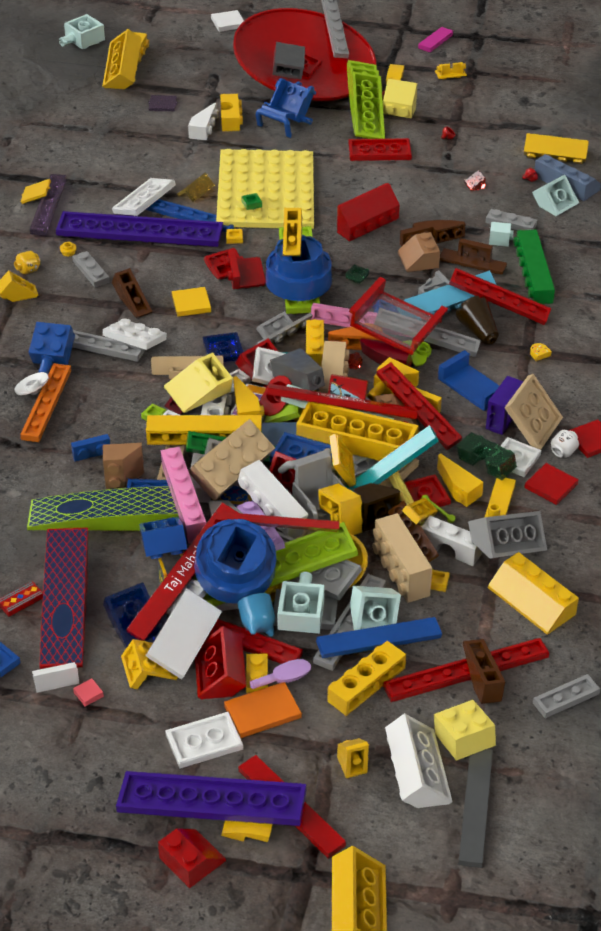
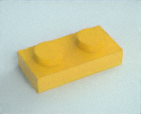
[246,654,268,693]

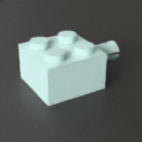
[59,14,105,49]
[277,572,325,634]

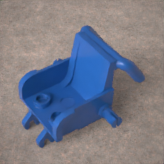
[256,78,316,138]

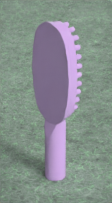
[250,659,311,689]

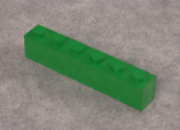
[513,229,555,304]

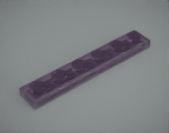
[30,174,67,236]

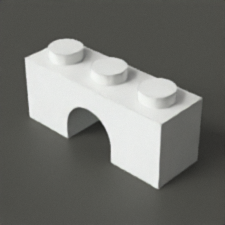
[421,516,482,566]

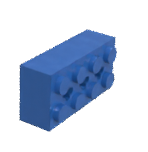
[139,517,187,559]

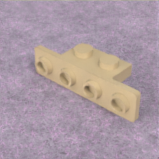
[151,356,224,379]

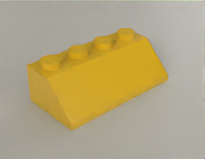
[102,29,141,89]
[524,133,589,164]
[488,552,579,635]
[332,846,387,931]

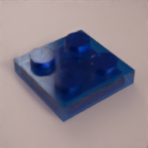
[202,332,243,362]

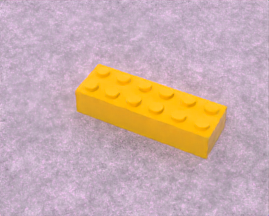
[296,401,418,467]

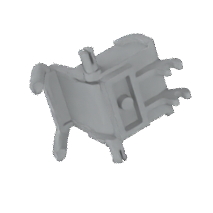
[278,448,350,521]

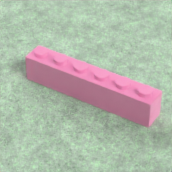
[160,447,206,544]

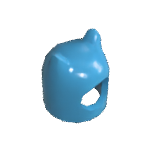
[237,593,275,636]

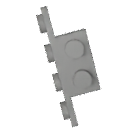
[256,311,313,344]

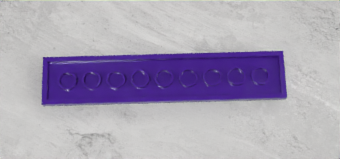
[56,211,223,247]

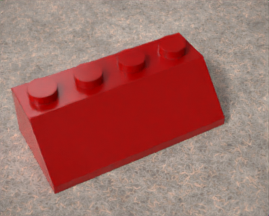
[337,183,400,242]

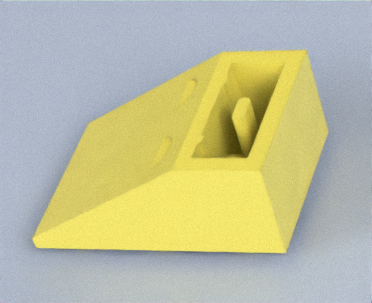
[164,353,233,413]

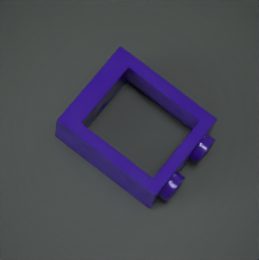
[486,376,524,435]

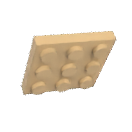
[505,374,563,450]

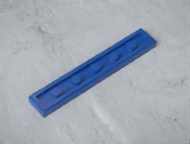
[145,199,235,232]
[316,617,442,658]

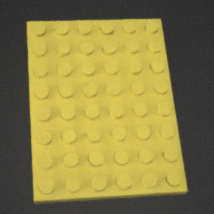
[216,149,314,229]

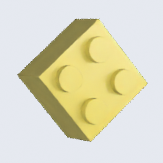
[434,700,496,761]

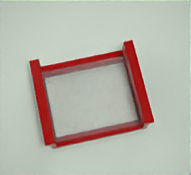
[349,277,448,355]

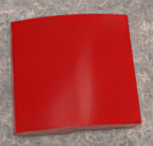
[204,247,243,280]

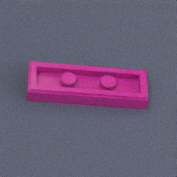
[418,27,453,52]

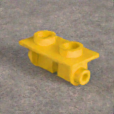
[435,62,467,80]

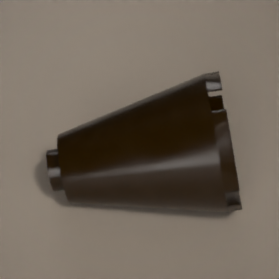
[456,296,499,344]

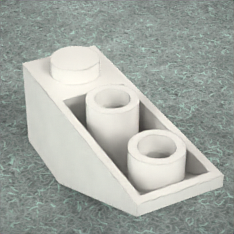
[188,103,219,140]

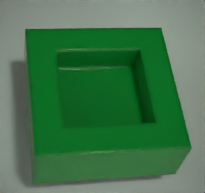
[241,193,262,210]

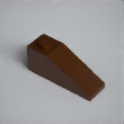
[112,268,152,318]
[463,639,506,704]

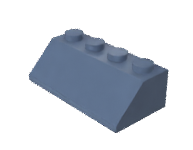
[534,154,601,201]

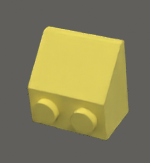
[383,79,417,118]

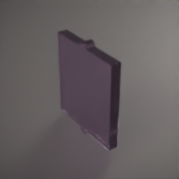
[148,95,177,111]

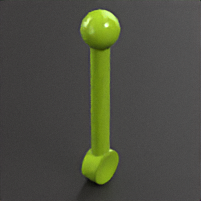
[422,495,456,523]

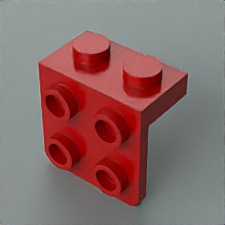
[225,249,266,289]

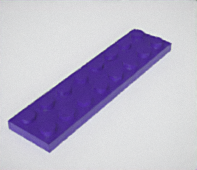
[116,771,307,826]

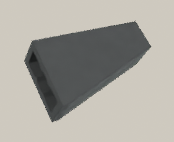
[270,348,325,391]

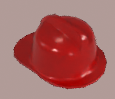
[259,375,292,416]

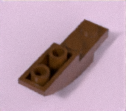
[400,220,466,246]

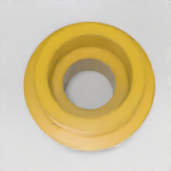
[60,242,77,257]

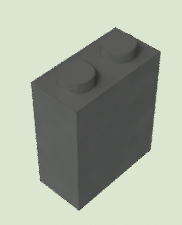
[272,42,305,80]

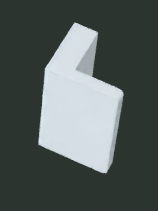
[32,662,79,693]

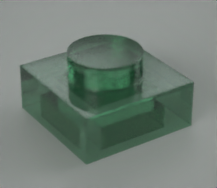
[346,264,369,284]

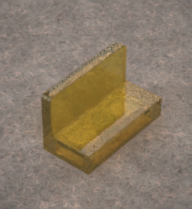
[177,172,215,202]

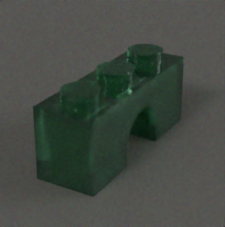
[456,432,517,480]

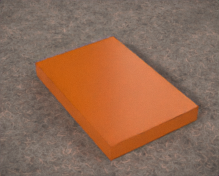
[224,682,302,738]

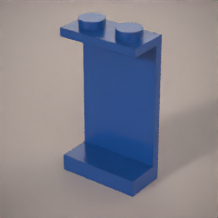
[438,350,499,411]

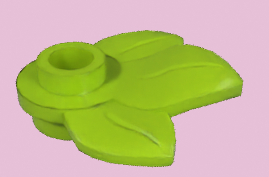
[403,341,431,367]

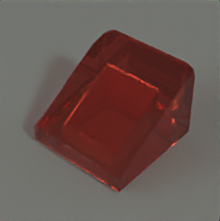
[464,171,486,191]

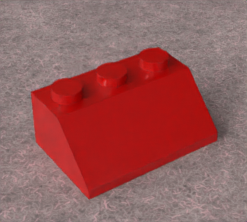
[195,626,247,699]

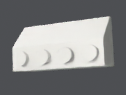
[238,460,308,538]
[385,713,453,808]

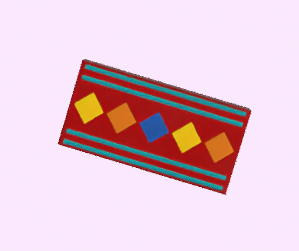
[0,581,43,617]

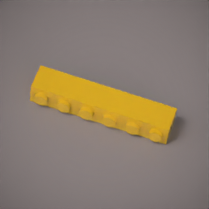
[146,415,262,445]

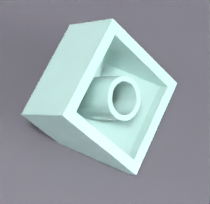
[532,175,579,216]
[350,586,401,630]

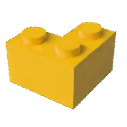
[318,483,363,535]

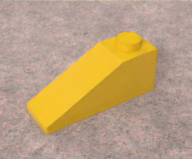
[283,208,303,256]
[233,376,264,417]
[437,453,484,507]

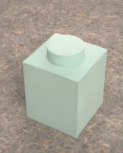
[489,222,514,247]

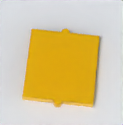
[21,179,51,204]

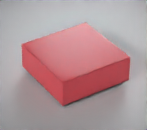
[73,678,104,707]

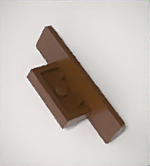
[440,238,507,275]
[388,501,439,562]

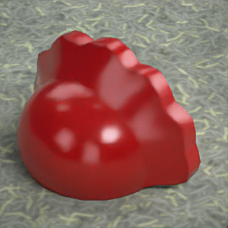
[441,126,455,139]
[522,168,538,182]

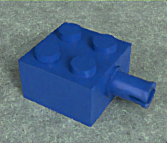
[28,322,75,375]

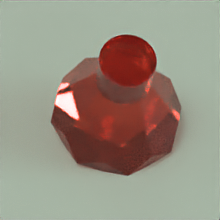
[346,352,363,370]

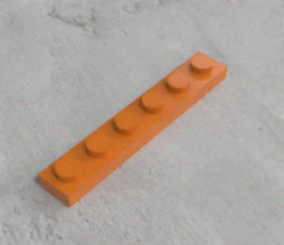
[20,363,71,442]

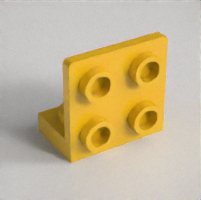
[121,639,178,689]

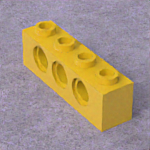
[327,641,406,716]

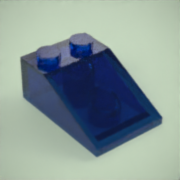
[103,582,163,648]

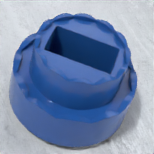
[266,235,332,301]
[194,519,276,604]

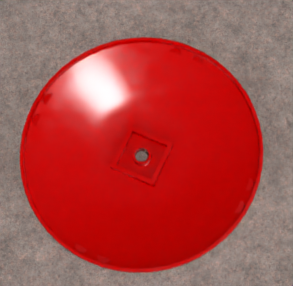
[233,8,376,101]

